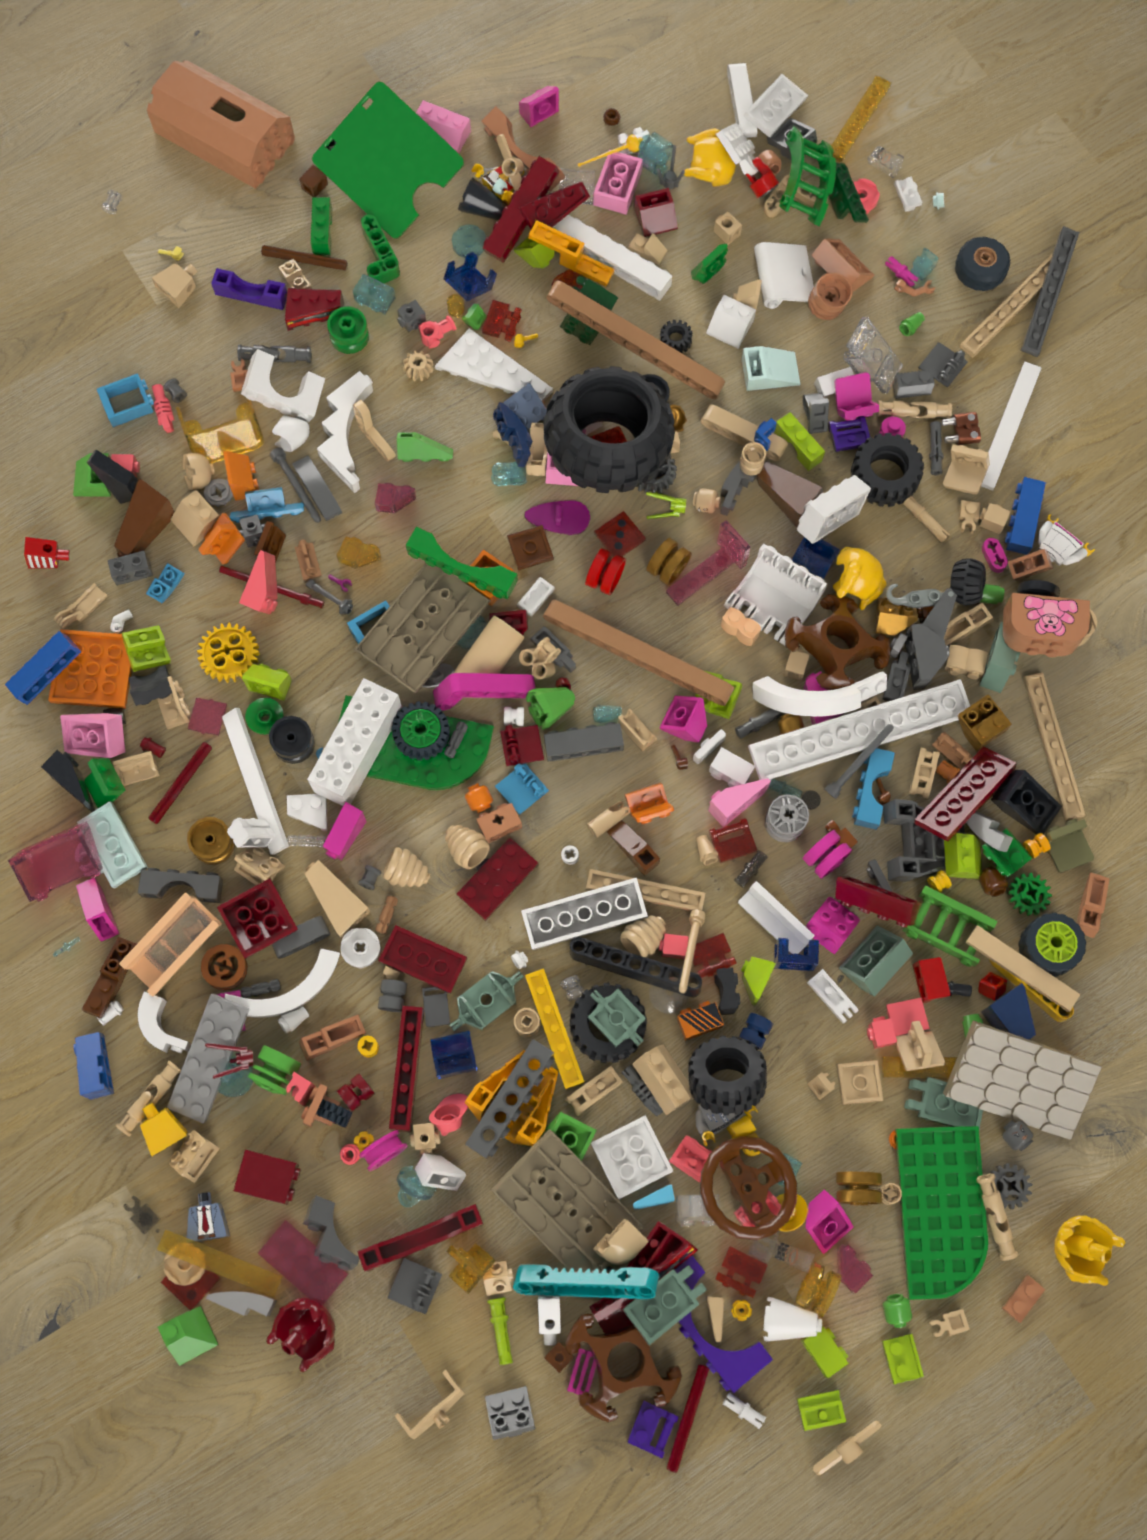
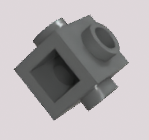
[397,299,426,332]
[239,515,265,547]

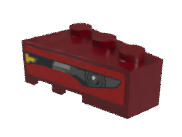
[285,288,344,331]
[626,1221,698,1281]

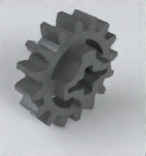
[990,1163,1033,1210]

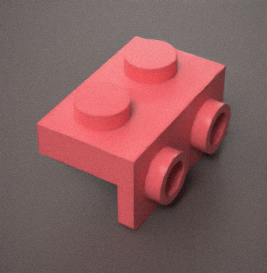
[669,1135,712,1183]

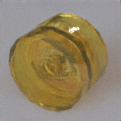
[795,1261,842,1318]

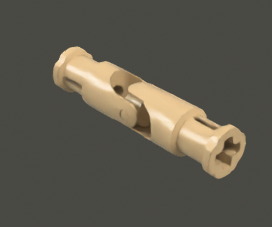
[877,400,952,419]
[115,1060,181,1137]
[976,1174,1018,1261]

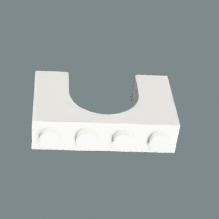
[241,349,325,423]

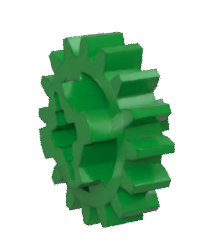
[1007,873,1052,916]

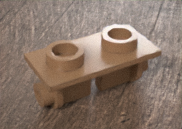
[295,540,322,581]
[932,731,974,770]

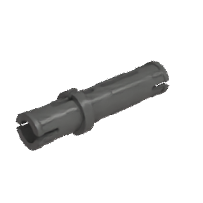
[929,421,944,476]
[735,709,786,739]

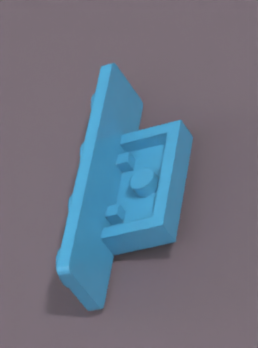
[230,487,304,523]

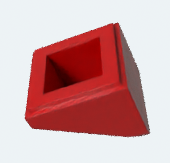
[978,972,1008,1001]

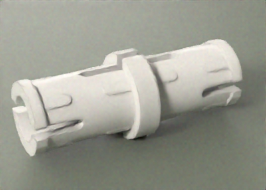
[723,1392,766,1429]

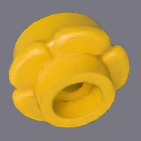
[354,1131,374,1152]
[731,1300,752,1321]

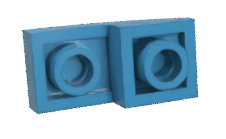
[146,563,185,603]

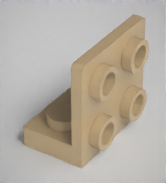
[157,676,191,729]

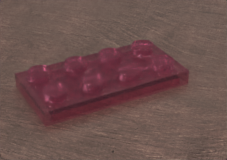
[258,1220,349,1306]

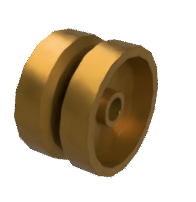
[646,537,692,586]
[187,817,235,865]
[836,1171,883,1206]

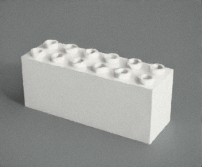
[307,678,402,806]

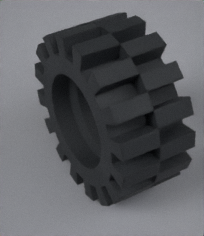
[660,319,692,354]

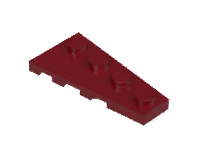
[518,181,591,229]

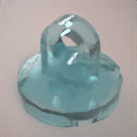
[218,1056,254,1097]
[397,1166,437,1208]

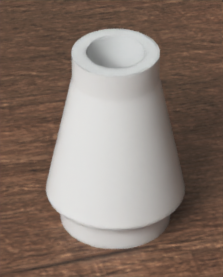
[278,1007,309,1033]

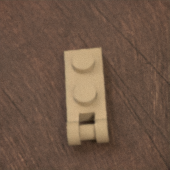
[565,1066,623,1116]

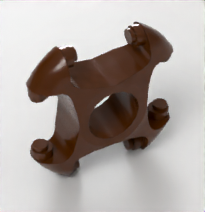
[785,594,890,690]
[565,1300,682,1423]

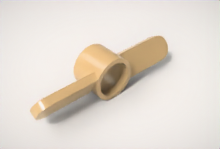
[497,134,524,191]
[813,1420,881,1475]

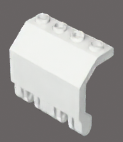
[724,543,827,646]

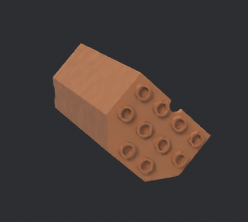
[147,60,295,189]

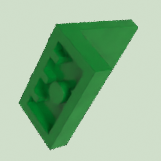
[982,828,1033,877]

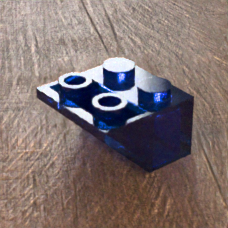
[792,537,840,580]
[430,1030,478,1079]

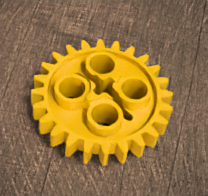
[197,622,260,683]

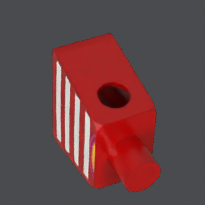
[24,537,70,569]

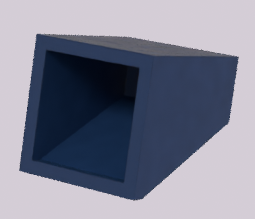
[981,983,1036,1041]

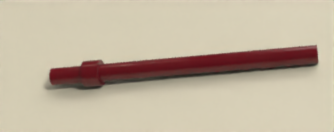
[219,566,325,609]

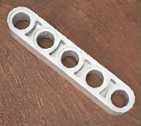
[727,63,757,138]

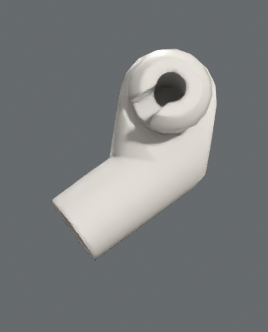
[110,609,133,634]

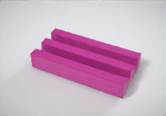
[567,1348,597,1395]

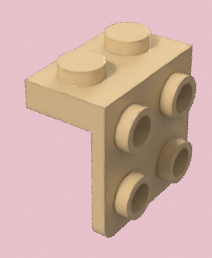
[943,445,990,494]

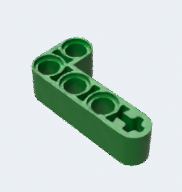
[361,214,400,286]

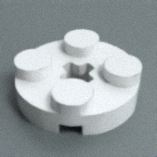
[341,928,381,969]

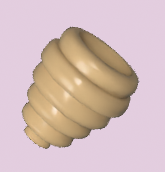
[445,825,490,869]
[382,847,431,887]
[620,915,666,958]

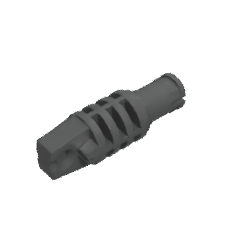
[621,1065,664,1116]

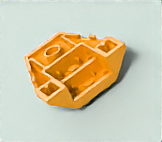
[465,1050,559,1146]

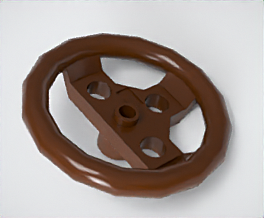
[700,1136,797,1241]

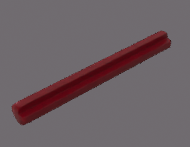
[148,742,212,824]
[666,1364,709,1473]

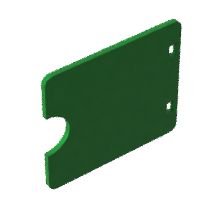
[312,81,464,239]

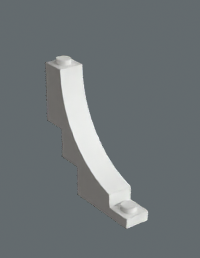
[317,371,373,493]

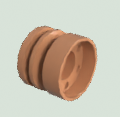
[808,273,853,320]

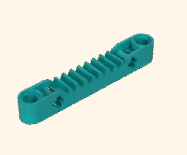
[513,1264,659,1299]

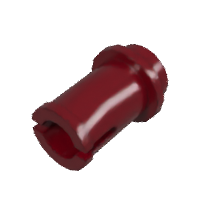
[140,737,166,758]

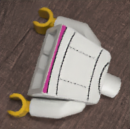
[1038,514,1095,566]

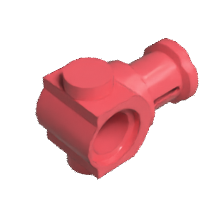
[418,315,456,349]

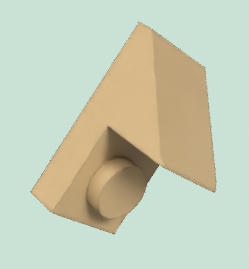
[628,233,667,265]

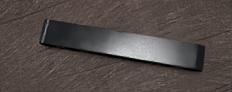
[570,937,702,998]

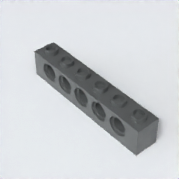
[465,1039,555,1159]

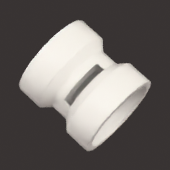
[504,707,524,726]

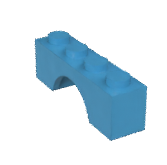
[852,748,895,830]

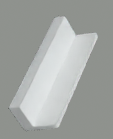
[738,881,815,956]

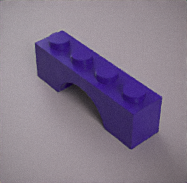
[211,268,287,310]

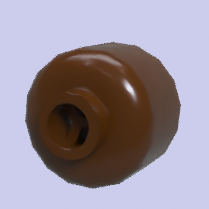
[979,866,1008,897]

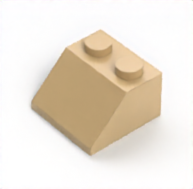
[171,490,219,547]

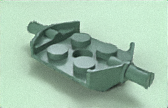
[449,971,524,1032]

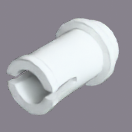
[97,1001,124,1025]

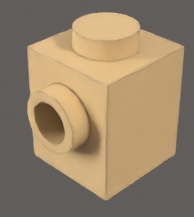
[979,503,1011,534]

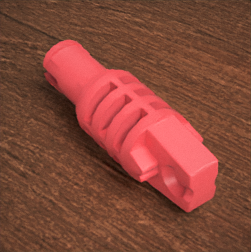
[152,384,174,433]

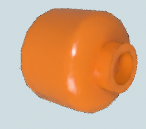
[465,783,493,813]

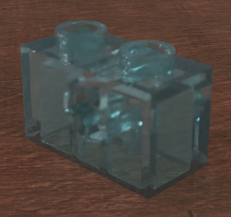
[353,274,396,314]

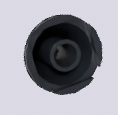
[458,177,507,221]

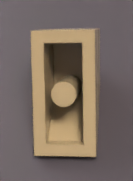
[733,280,762,315]

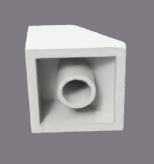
[706,295,756,348]

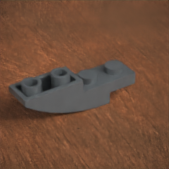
[720,462,756,516]

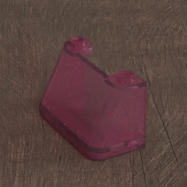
[8,821,103,902]

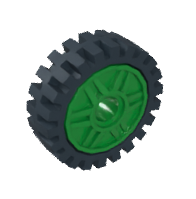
[392,701,450,760]

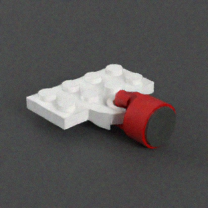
[716,123,779,199]

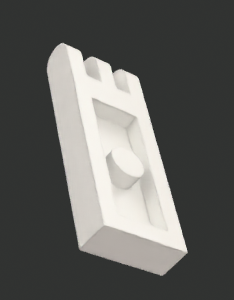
[807,969,859,1024]

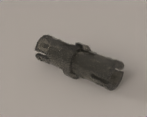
[734,850,768,888]

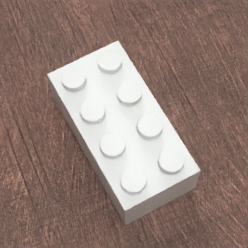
[797,475,871,544]

